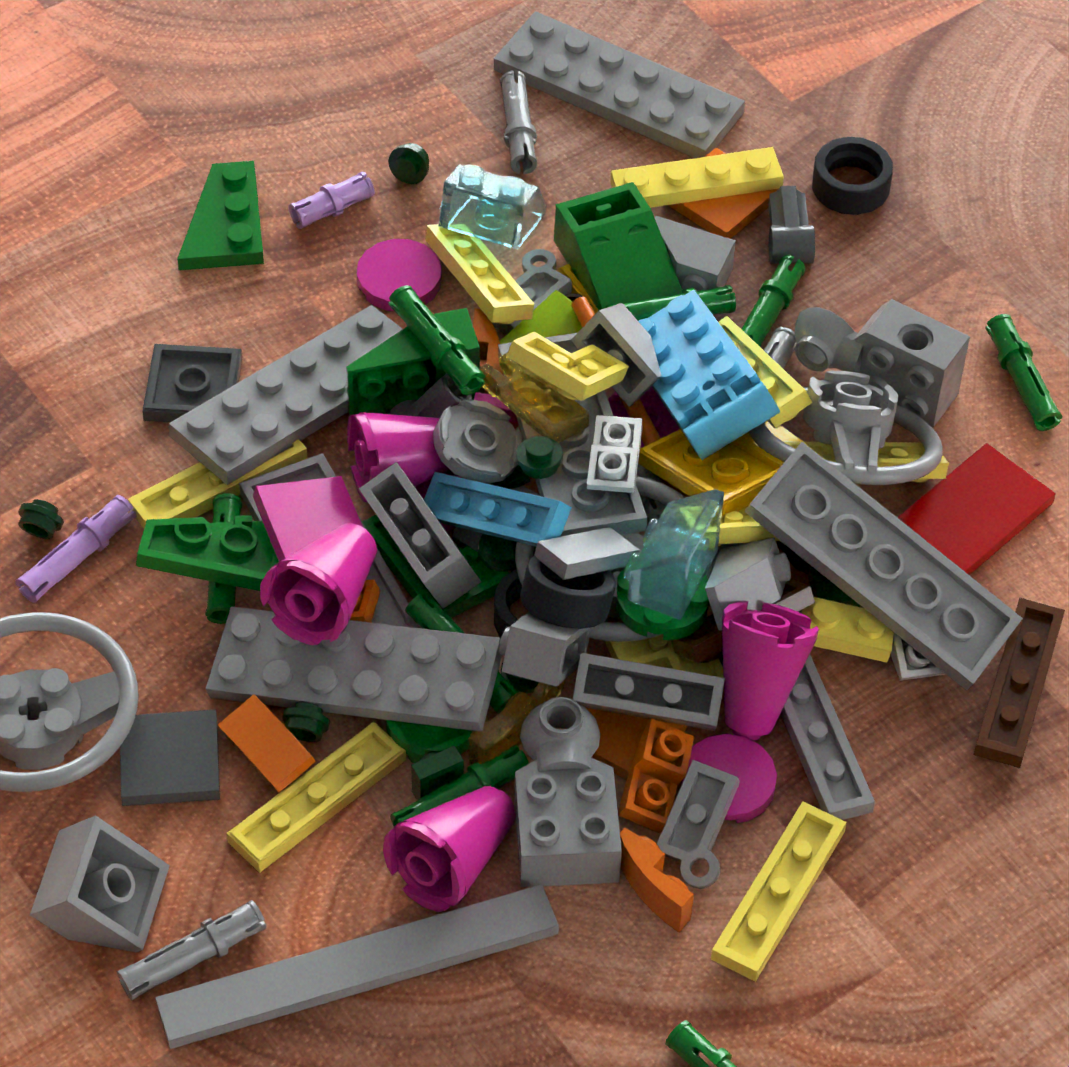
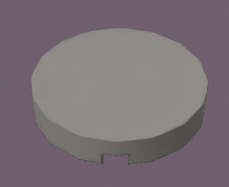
[433,399,523,484]

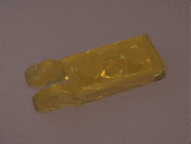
[479,352,589,443]

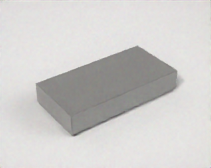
[534,527,640,580]

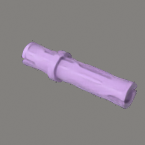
[15,495,136,603]

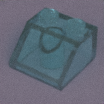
[438,164,547,250]
[624,489,724,620]

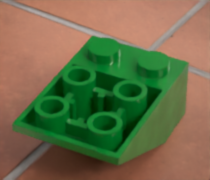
[553,182,682,311]
[346,308,480,417]

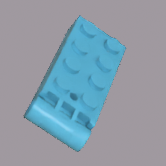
[638,290,780,460]

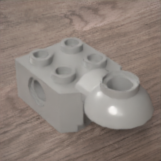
[795,299,970,428]
[514,697,622,887]

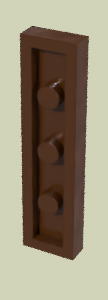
[973,598,1065,768]

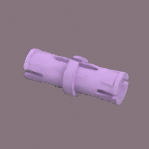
[288,171,375,229]

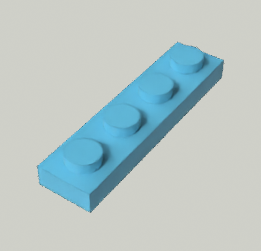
[424,472,572,547]

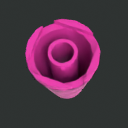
[347,412,451,502]
[260,523,377,645]
[722,601,819,740]
[383,786,516,912]

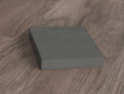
[142,344,242,422]
[120,710,220,806]

